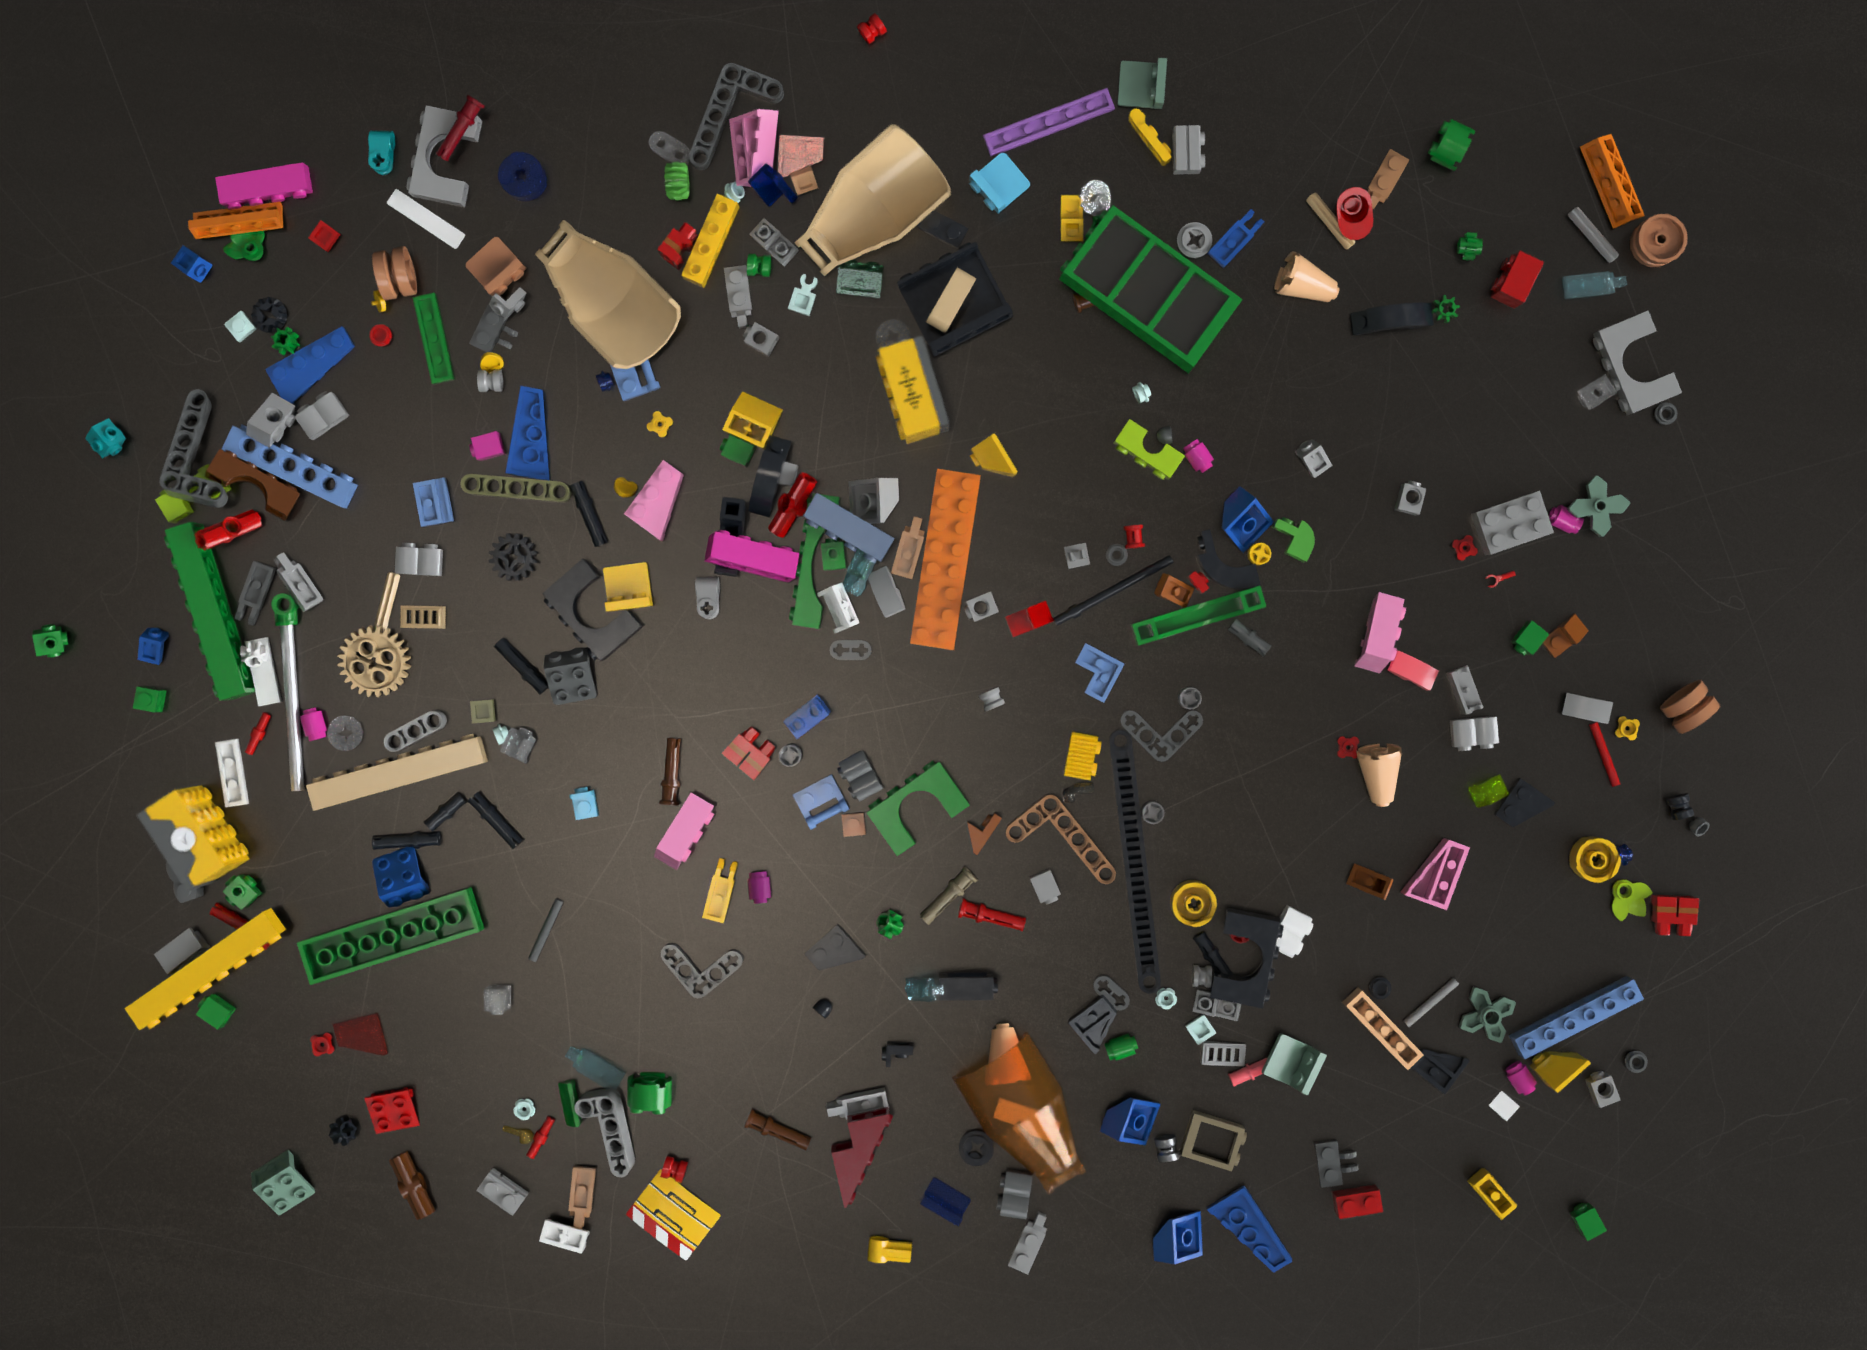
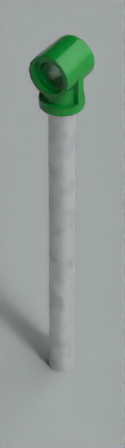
[271,593,305,791]

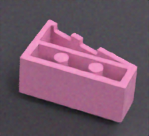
[729,109,778,187]
[624,460,684,541]
[1354,592,1406,673]
[654,793,714,870]
[1400,838,1470,910]

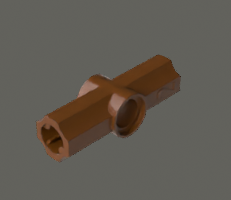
[389,1151,435,1220]

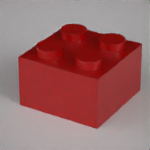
[1490,250,1544,309]

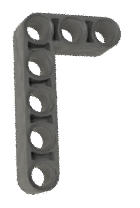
[689,63,784,170]
[159,389,228,508]

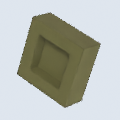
[470,699,496,723]

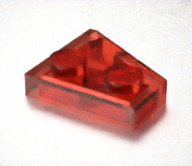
[778,135,824,179]
[333,1013,388,1056]

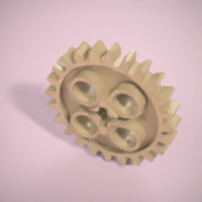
[337,625,411,697]

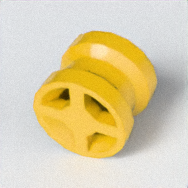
[1247,543,1271,565]

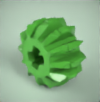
[664,162,690,200]

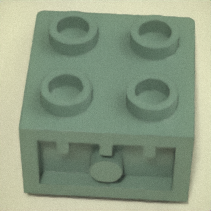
[1118,58,1167,109]
[1261,1033,1327,1095]
[251,1150,315,1215]

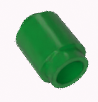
[1104,1033,1139,1061]

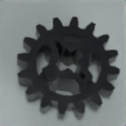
[488,533,538,581]

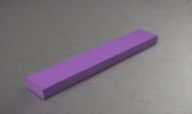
[983,88,1115,157]

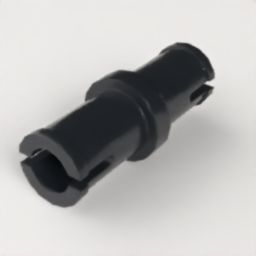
[423,792,467,832]

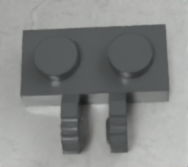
[469,304,519,352]
[1314,1140,1359,1188]

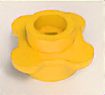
[647,411,673,437]
[1615,716,1640,740]

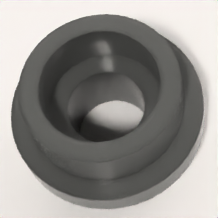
[1654,402,1678,425]
[1106,544,1128,566]
[1625,1050,1648,1073]

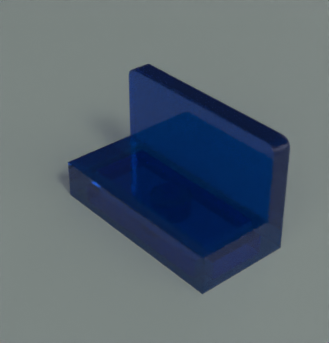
[748,163,798,207]
[920,1177,971,1226]

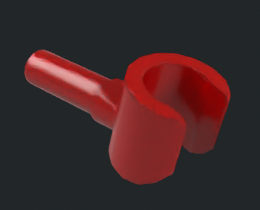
[1485,571,1516,588]

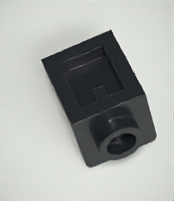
[882,1041,914,1067]

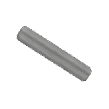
[1568,207,1619,263]

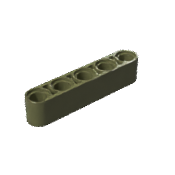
[460,474,572,503]

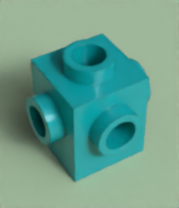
[85,418,126,459]

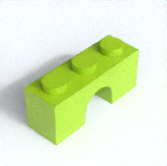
[1114,419,1185,480]
[155,464,232,524]

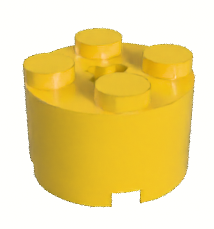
[1569,836,1621,883]
[1170,880,1217,927]

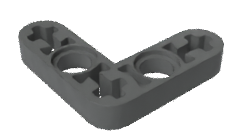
[1120,710,1203,762]
[661,943,743,998]

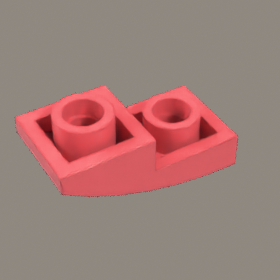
[1388,651,1439,691]

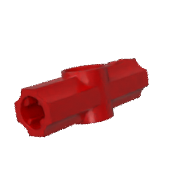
[768,472,817,538]
[194,509,262,551]

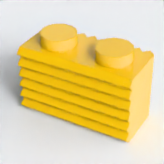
[1063,731,1102,780]
[1467,1168,1517,1220]

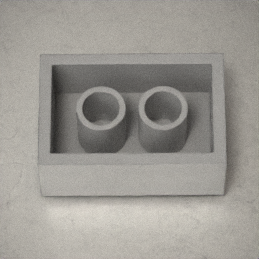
[1471,491,1554,556]

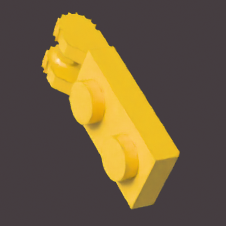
[1128,108,1172,166]
[702,858,738,923]

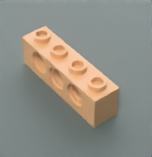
[1342,987,1424,1070]

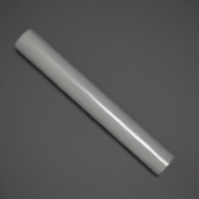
[1403,978,1459,1027]

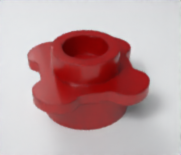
[1452,535,1478,561]
[1337,736,1359,758]
[310,1032,335,1057]

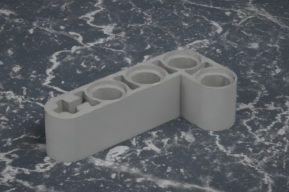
[574,1088,635,1177]

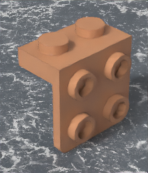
[466,237,527,296]

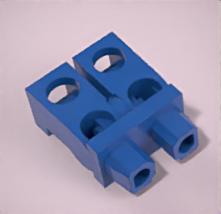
[783,694,831,739]

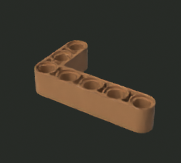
[1005,794,1116,884]

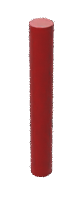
[1589,722,1621,787]

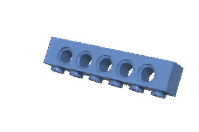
[222,424,358,509]
[1509,976,1644,1059]

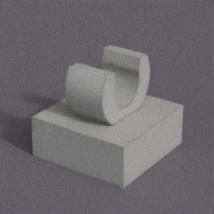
[1064,543,1090,569]

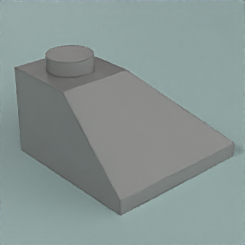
[848,478,899,524]

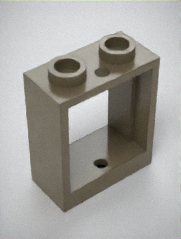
[1179,1110,1247,1171]

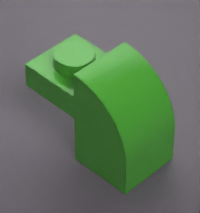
[1272,517,1315,563]

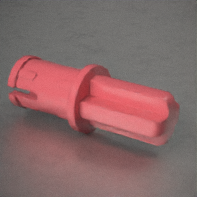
[1228,1058,1267,1087]

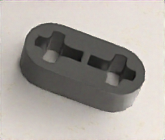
[830,640,872,660]
[1093,975,1130,1011]

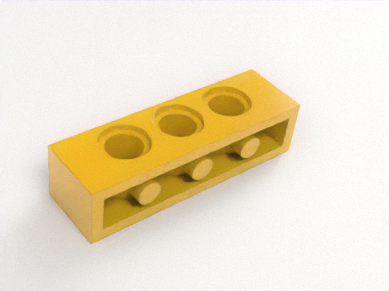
[681,194,739,288]

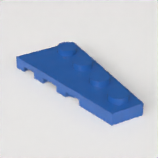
[265,326,355,404]

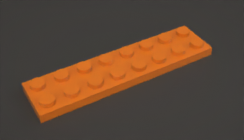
[910,469,981,650]

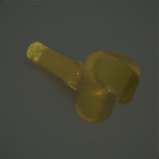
[502,1126,533,1144]

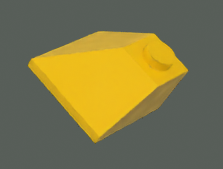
[970,433,1018,477]
[1529,1051,1591,1093]

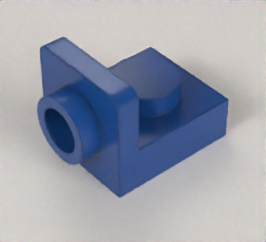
[171,245,212,283]
[137,628,169,665]

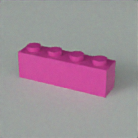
[215,162,313,210]
[704,530,799,583]

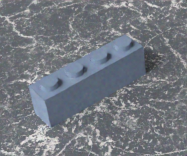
[803,493,894,563]

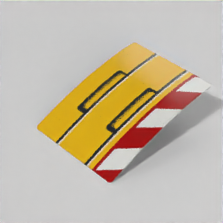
[626,1169,721,1260]

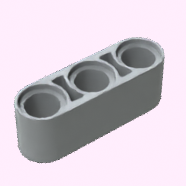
[383,711,447,752]

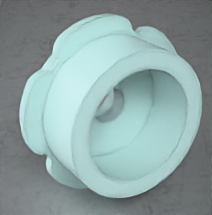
[724,182,745,203]
[1132,382,1151,403]
[492,724,510,745]
[1155,988,1177,1009]
[513,1099,535,1120]

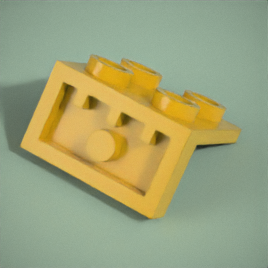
[603,562,653,612]

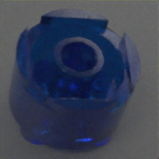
[498,152,547,201]

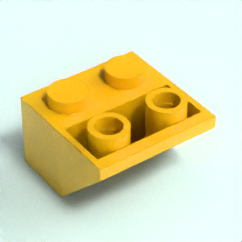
[722,391,783,450]

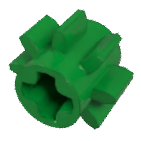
[1457,232,1483,260]
[1432,295,1460,323]
[271,327,300,355]
[876,910,904,939]

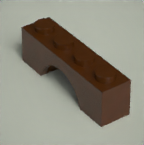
[205,449,300,521]

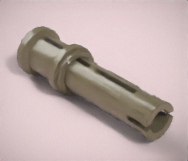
[919,866,978,925]

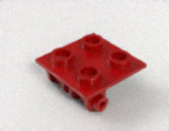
[364,1087,420,1134]

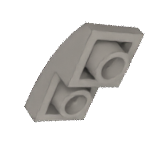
[749,218,799,267]
[867,566,905,618]
[1562,693,1613,724]
[1193,990,1241,1021]

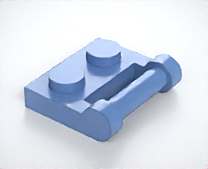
[610,360,661,401]
[793,774,850,830]

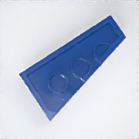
[505,386,550,481]
[1207,1185,1292,1273]

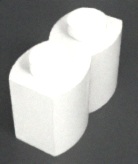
[1276,905,1313,958]

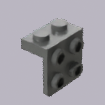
[544,647,597,705]

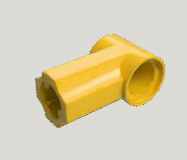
[867,1236,912,1263]

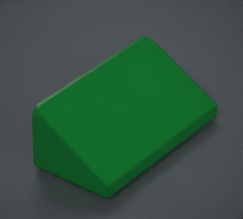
[558,1079,583,1127]

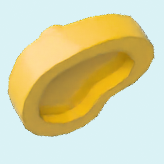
[371,290,386,313]
[480,352,504,373]
[614,477,637,497]

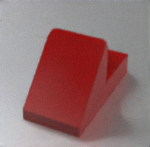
[1005,601,1054,637]

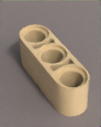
[926,267,977,333]

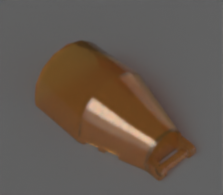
[952,1032,1087,1194]

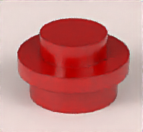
[369,324,392,347]

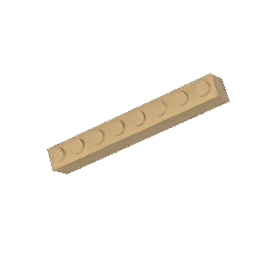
[306,734,488,811]

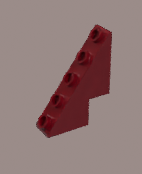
[831,1107,893,1208]

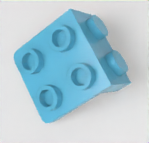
[969,153,1030,214]

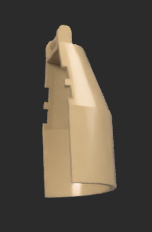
[794,125,951,276]
[535,220,680,369]

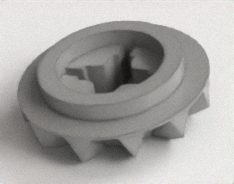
[1177,222,1213,258]

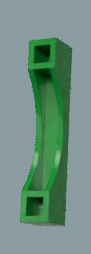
[789,493,840,629]
[1130,586,1267,646]

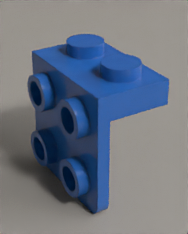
[372,847,430,908]

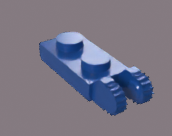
[1207,209,1264,268]

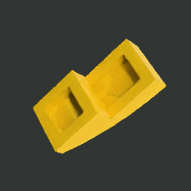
[1060,195,1084,241]

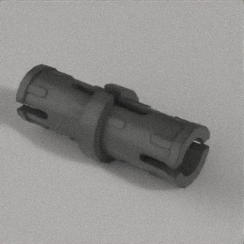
[1228,619,1272,657]

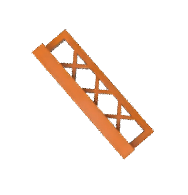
[1580,134,1645,229]
[188,202,283,239]

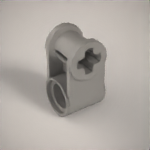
[695,577,720,619]

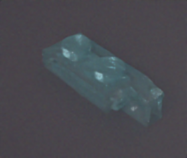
[1562,271,1627,300]
[905,977,944,1002]
[565,1047,626,1090]

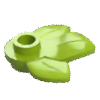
[1612,879,1653,921]

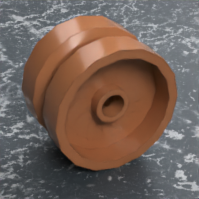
[1630,214,1687,267]
[372,246,417,301]
[1660,680,1720,734]

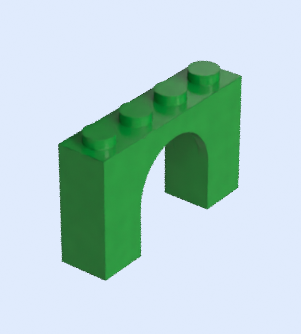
[867,761,970,856]

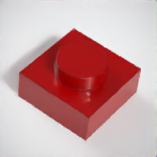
[308,220,341,252]
[1187,571,1209,594]

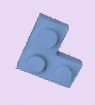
[1075,643,1124,703]

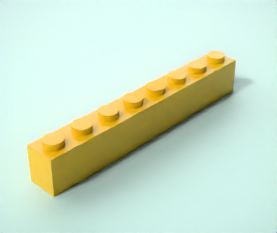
[124,908,286,1030]

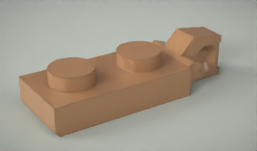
[1367,149,1409,210]
[891,516,925,579]
[568,1165,596,1229]

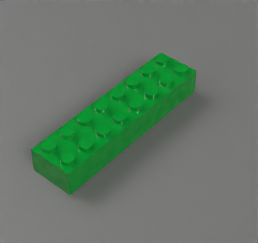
[164,522,255,701]
[297,887,485,985]

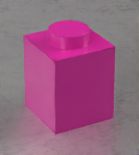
[469,431,506,461]

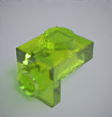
[1469,774,1509,808]

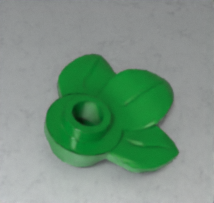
[223,231,265,261]

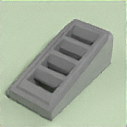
[1200,1041,1246,1066]

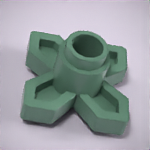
[1567,476,1630,537]
[1459,986,1516,1043]

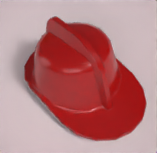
[1336,187,1373,240]

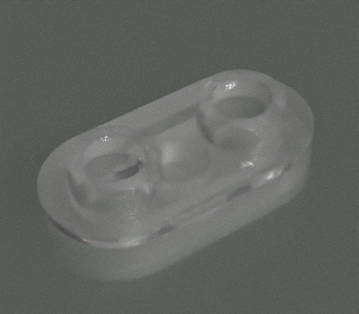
[649,131,690,164]

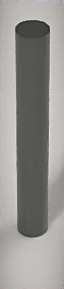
[528,898,563,962]

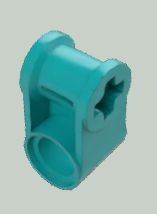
[368,130,395,175]

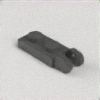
[235,561,276,626]

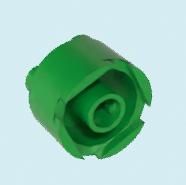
[1428,119,1475,171]
[627,1072,672,1114]

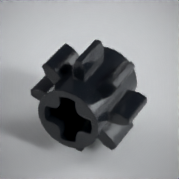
[328,1117,357,1146]

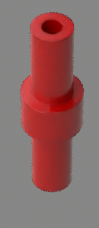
[244,712,271,755]
[526,1116,555,1159]

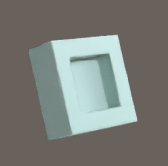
[224,311,257,342]
[1185,1014,1216,1045]

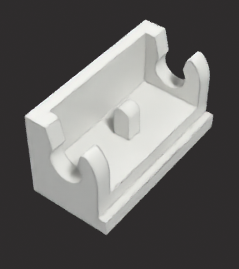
[817,583,859,634]
[539,1219,590,1254]

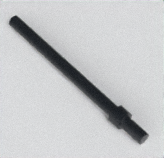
[1053,555,1174,626]

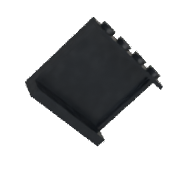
[897,242,1013,357]

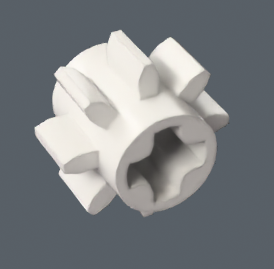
[240,640,268,668]

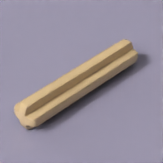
[1306,193,1355,250]
[374,572,400,632]

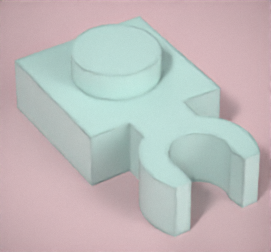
[788,274,818,316]

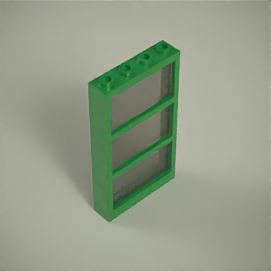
[1059,205,1242,374]

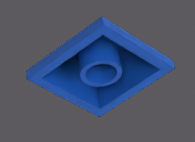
[1222,486,1274,553]
[1100,1098,1161,1145]
[1153,1211,1203,1264]

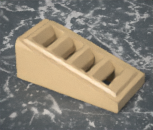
[400,606,446,629]

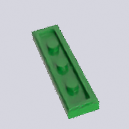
[412,293,455,384]

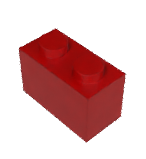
[1332,1185,1383,1219]

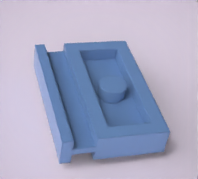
[413,477,454,527]

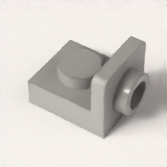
[1295,439,1333,478]

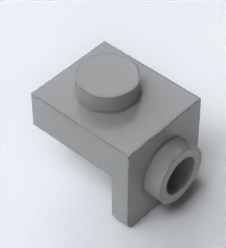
[489,287,526,319]

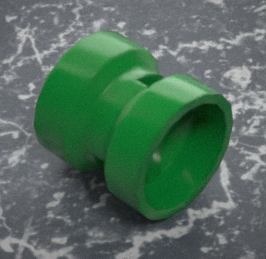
[747,253,771,277]

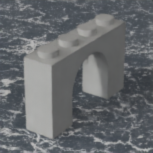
[407,106,482,207]
[1593,311,1682,415]

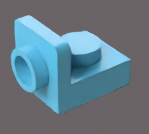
[569,787,599,820]

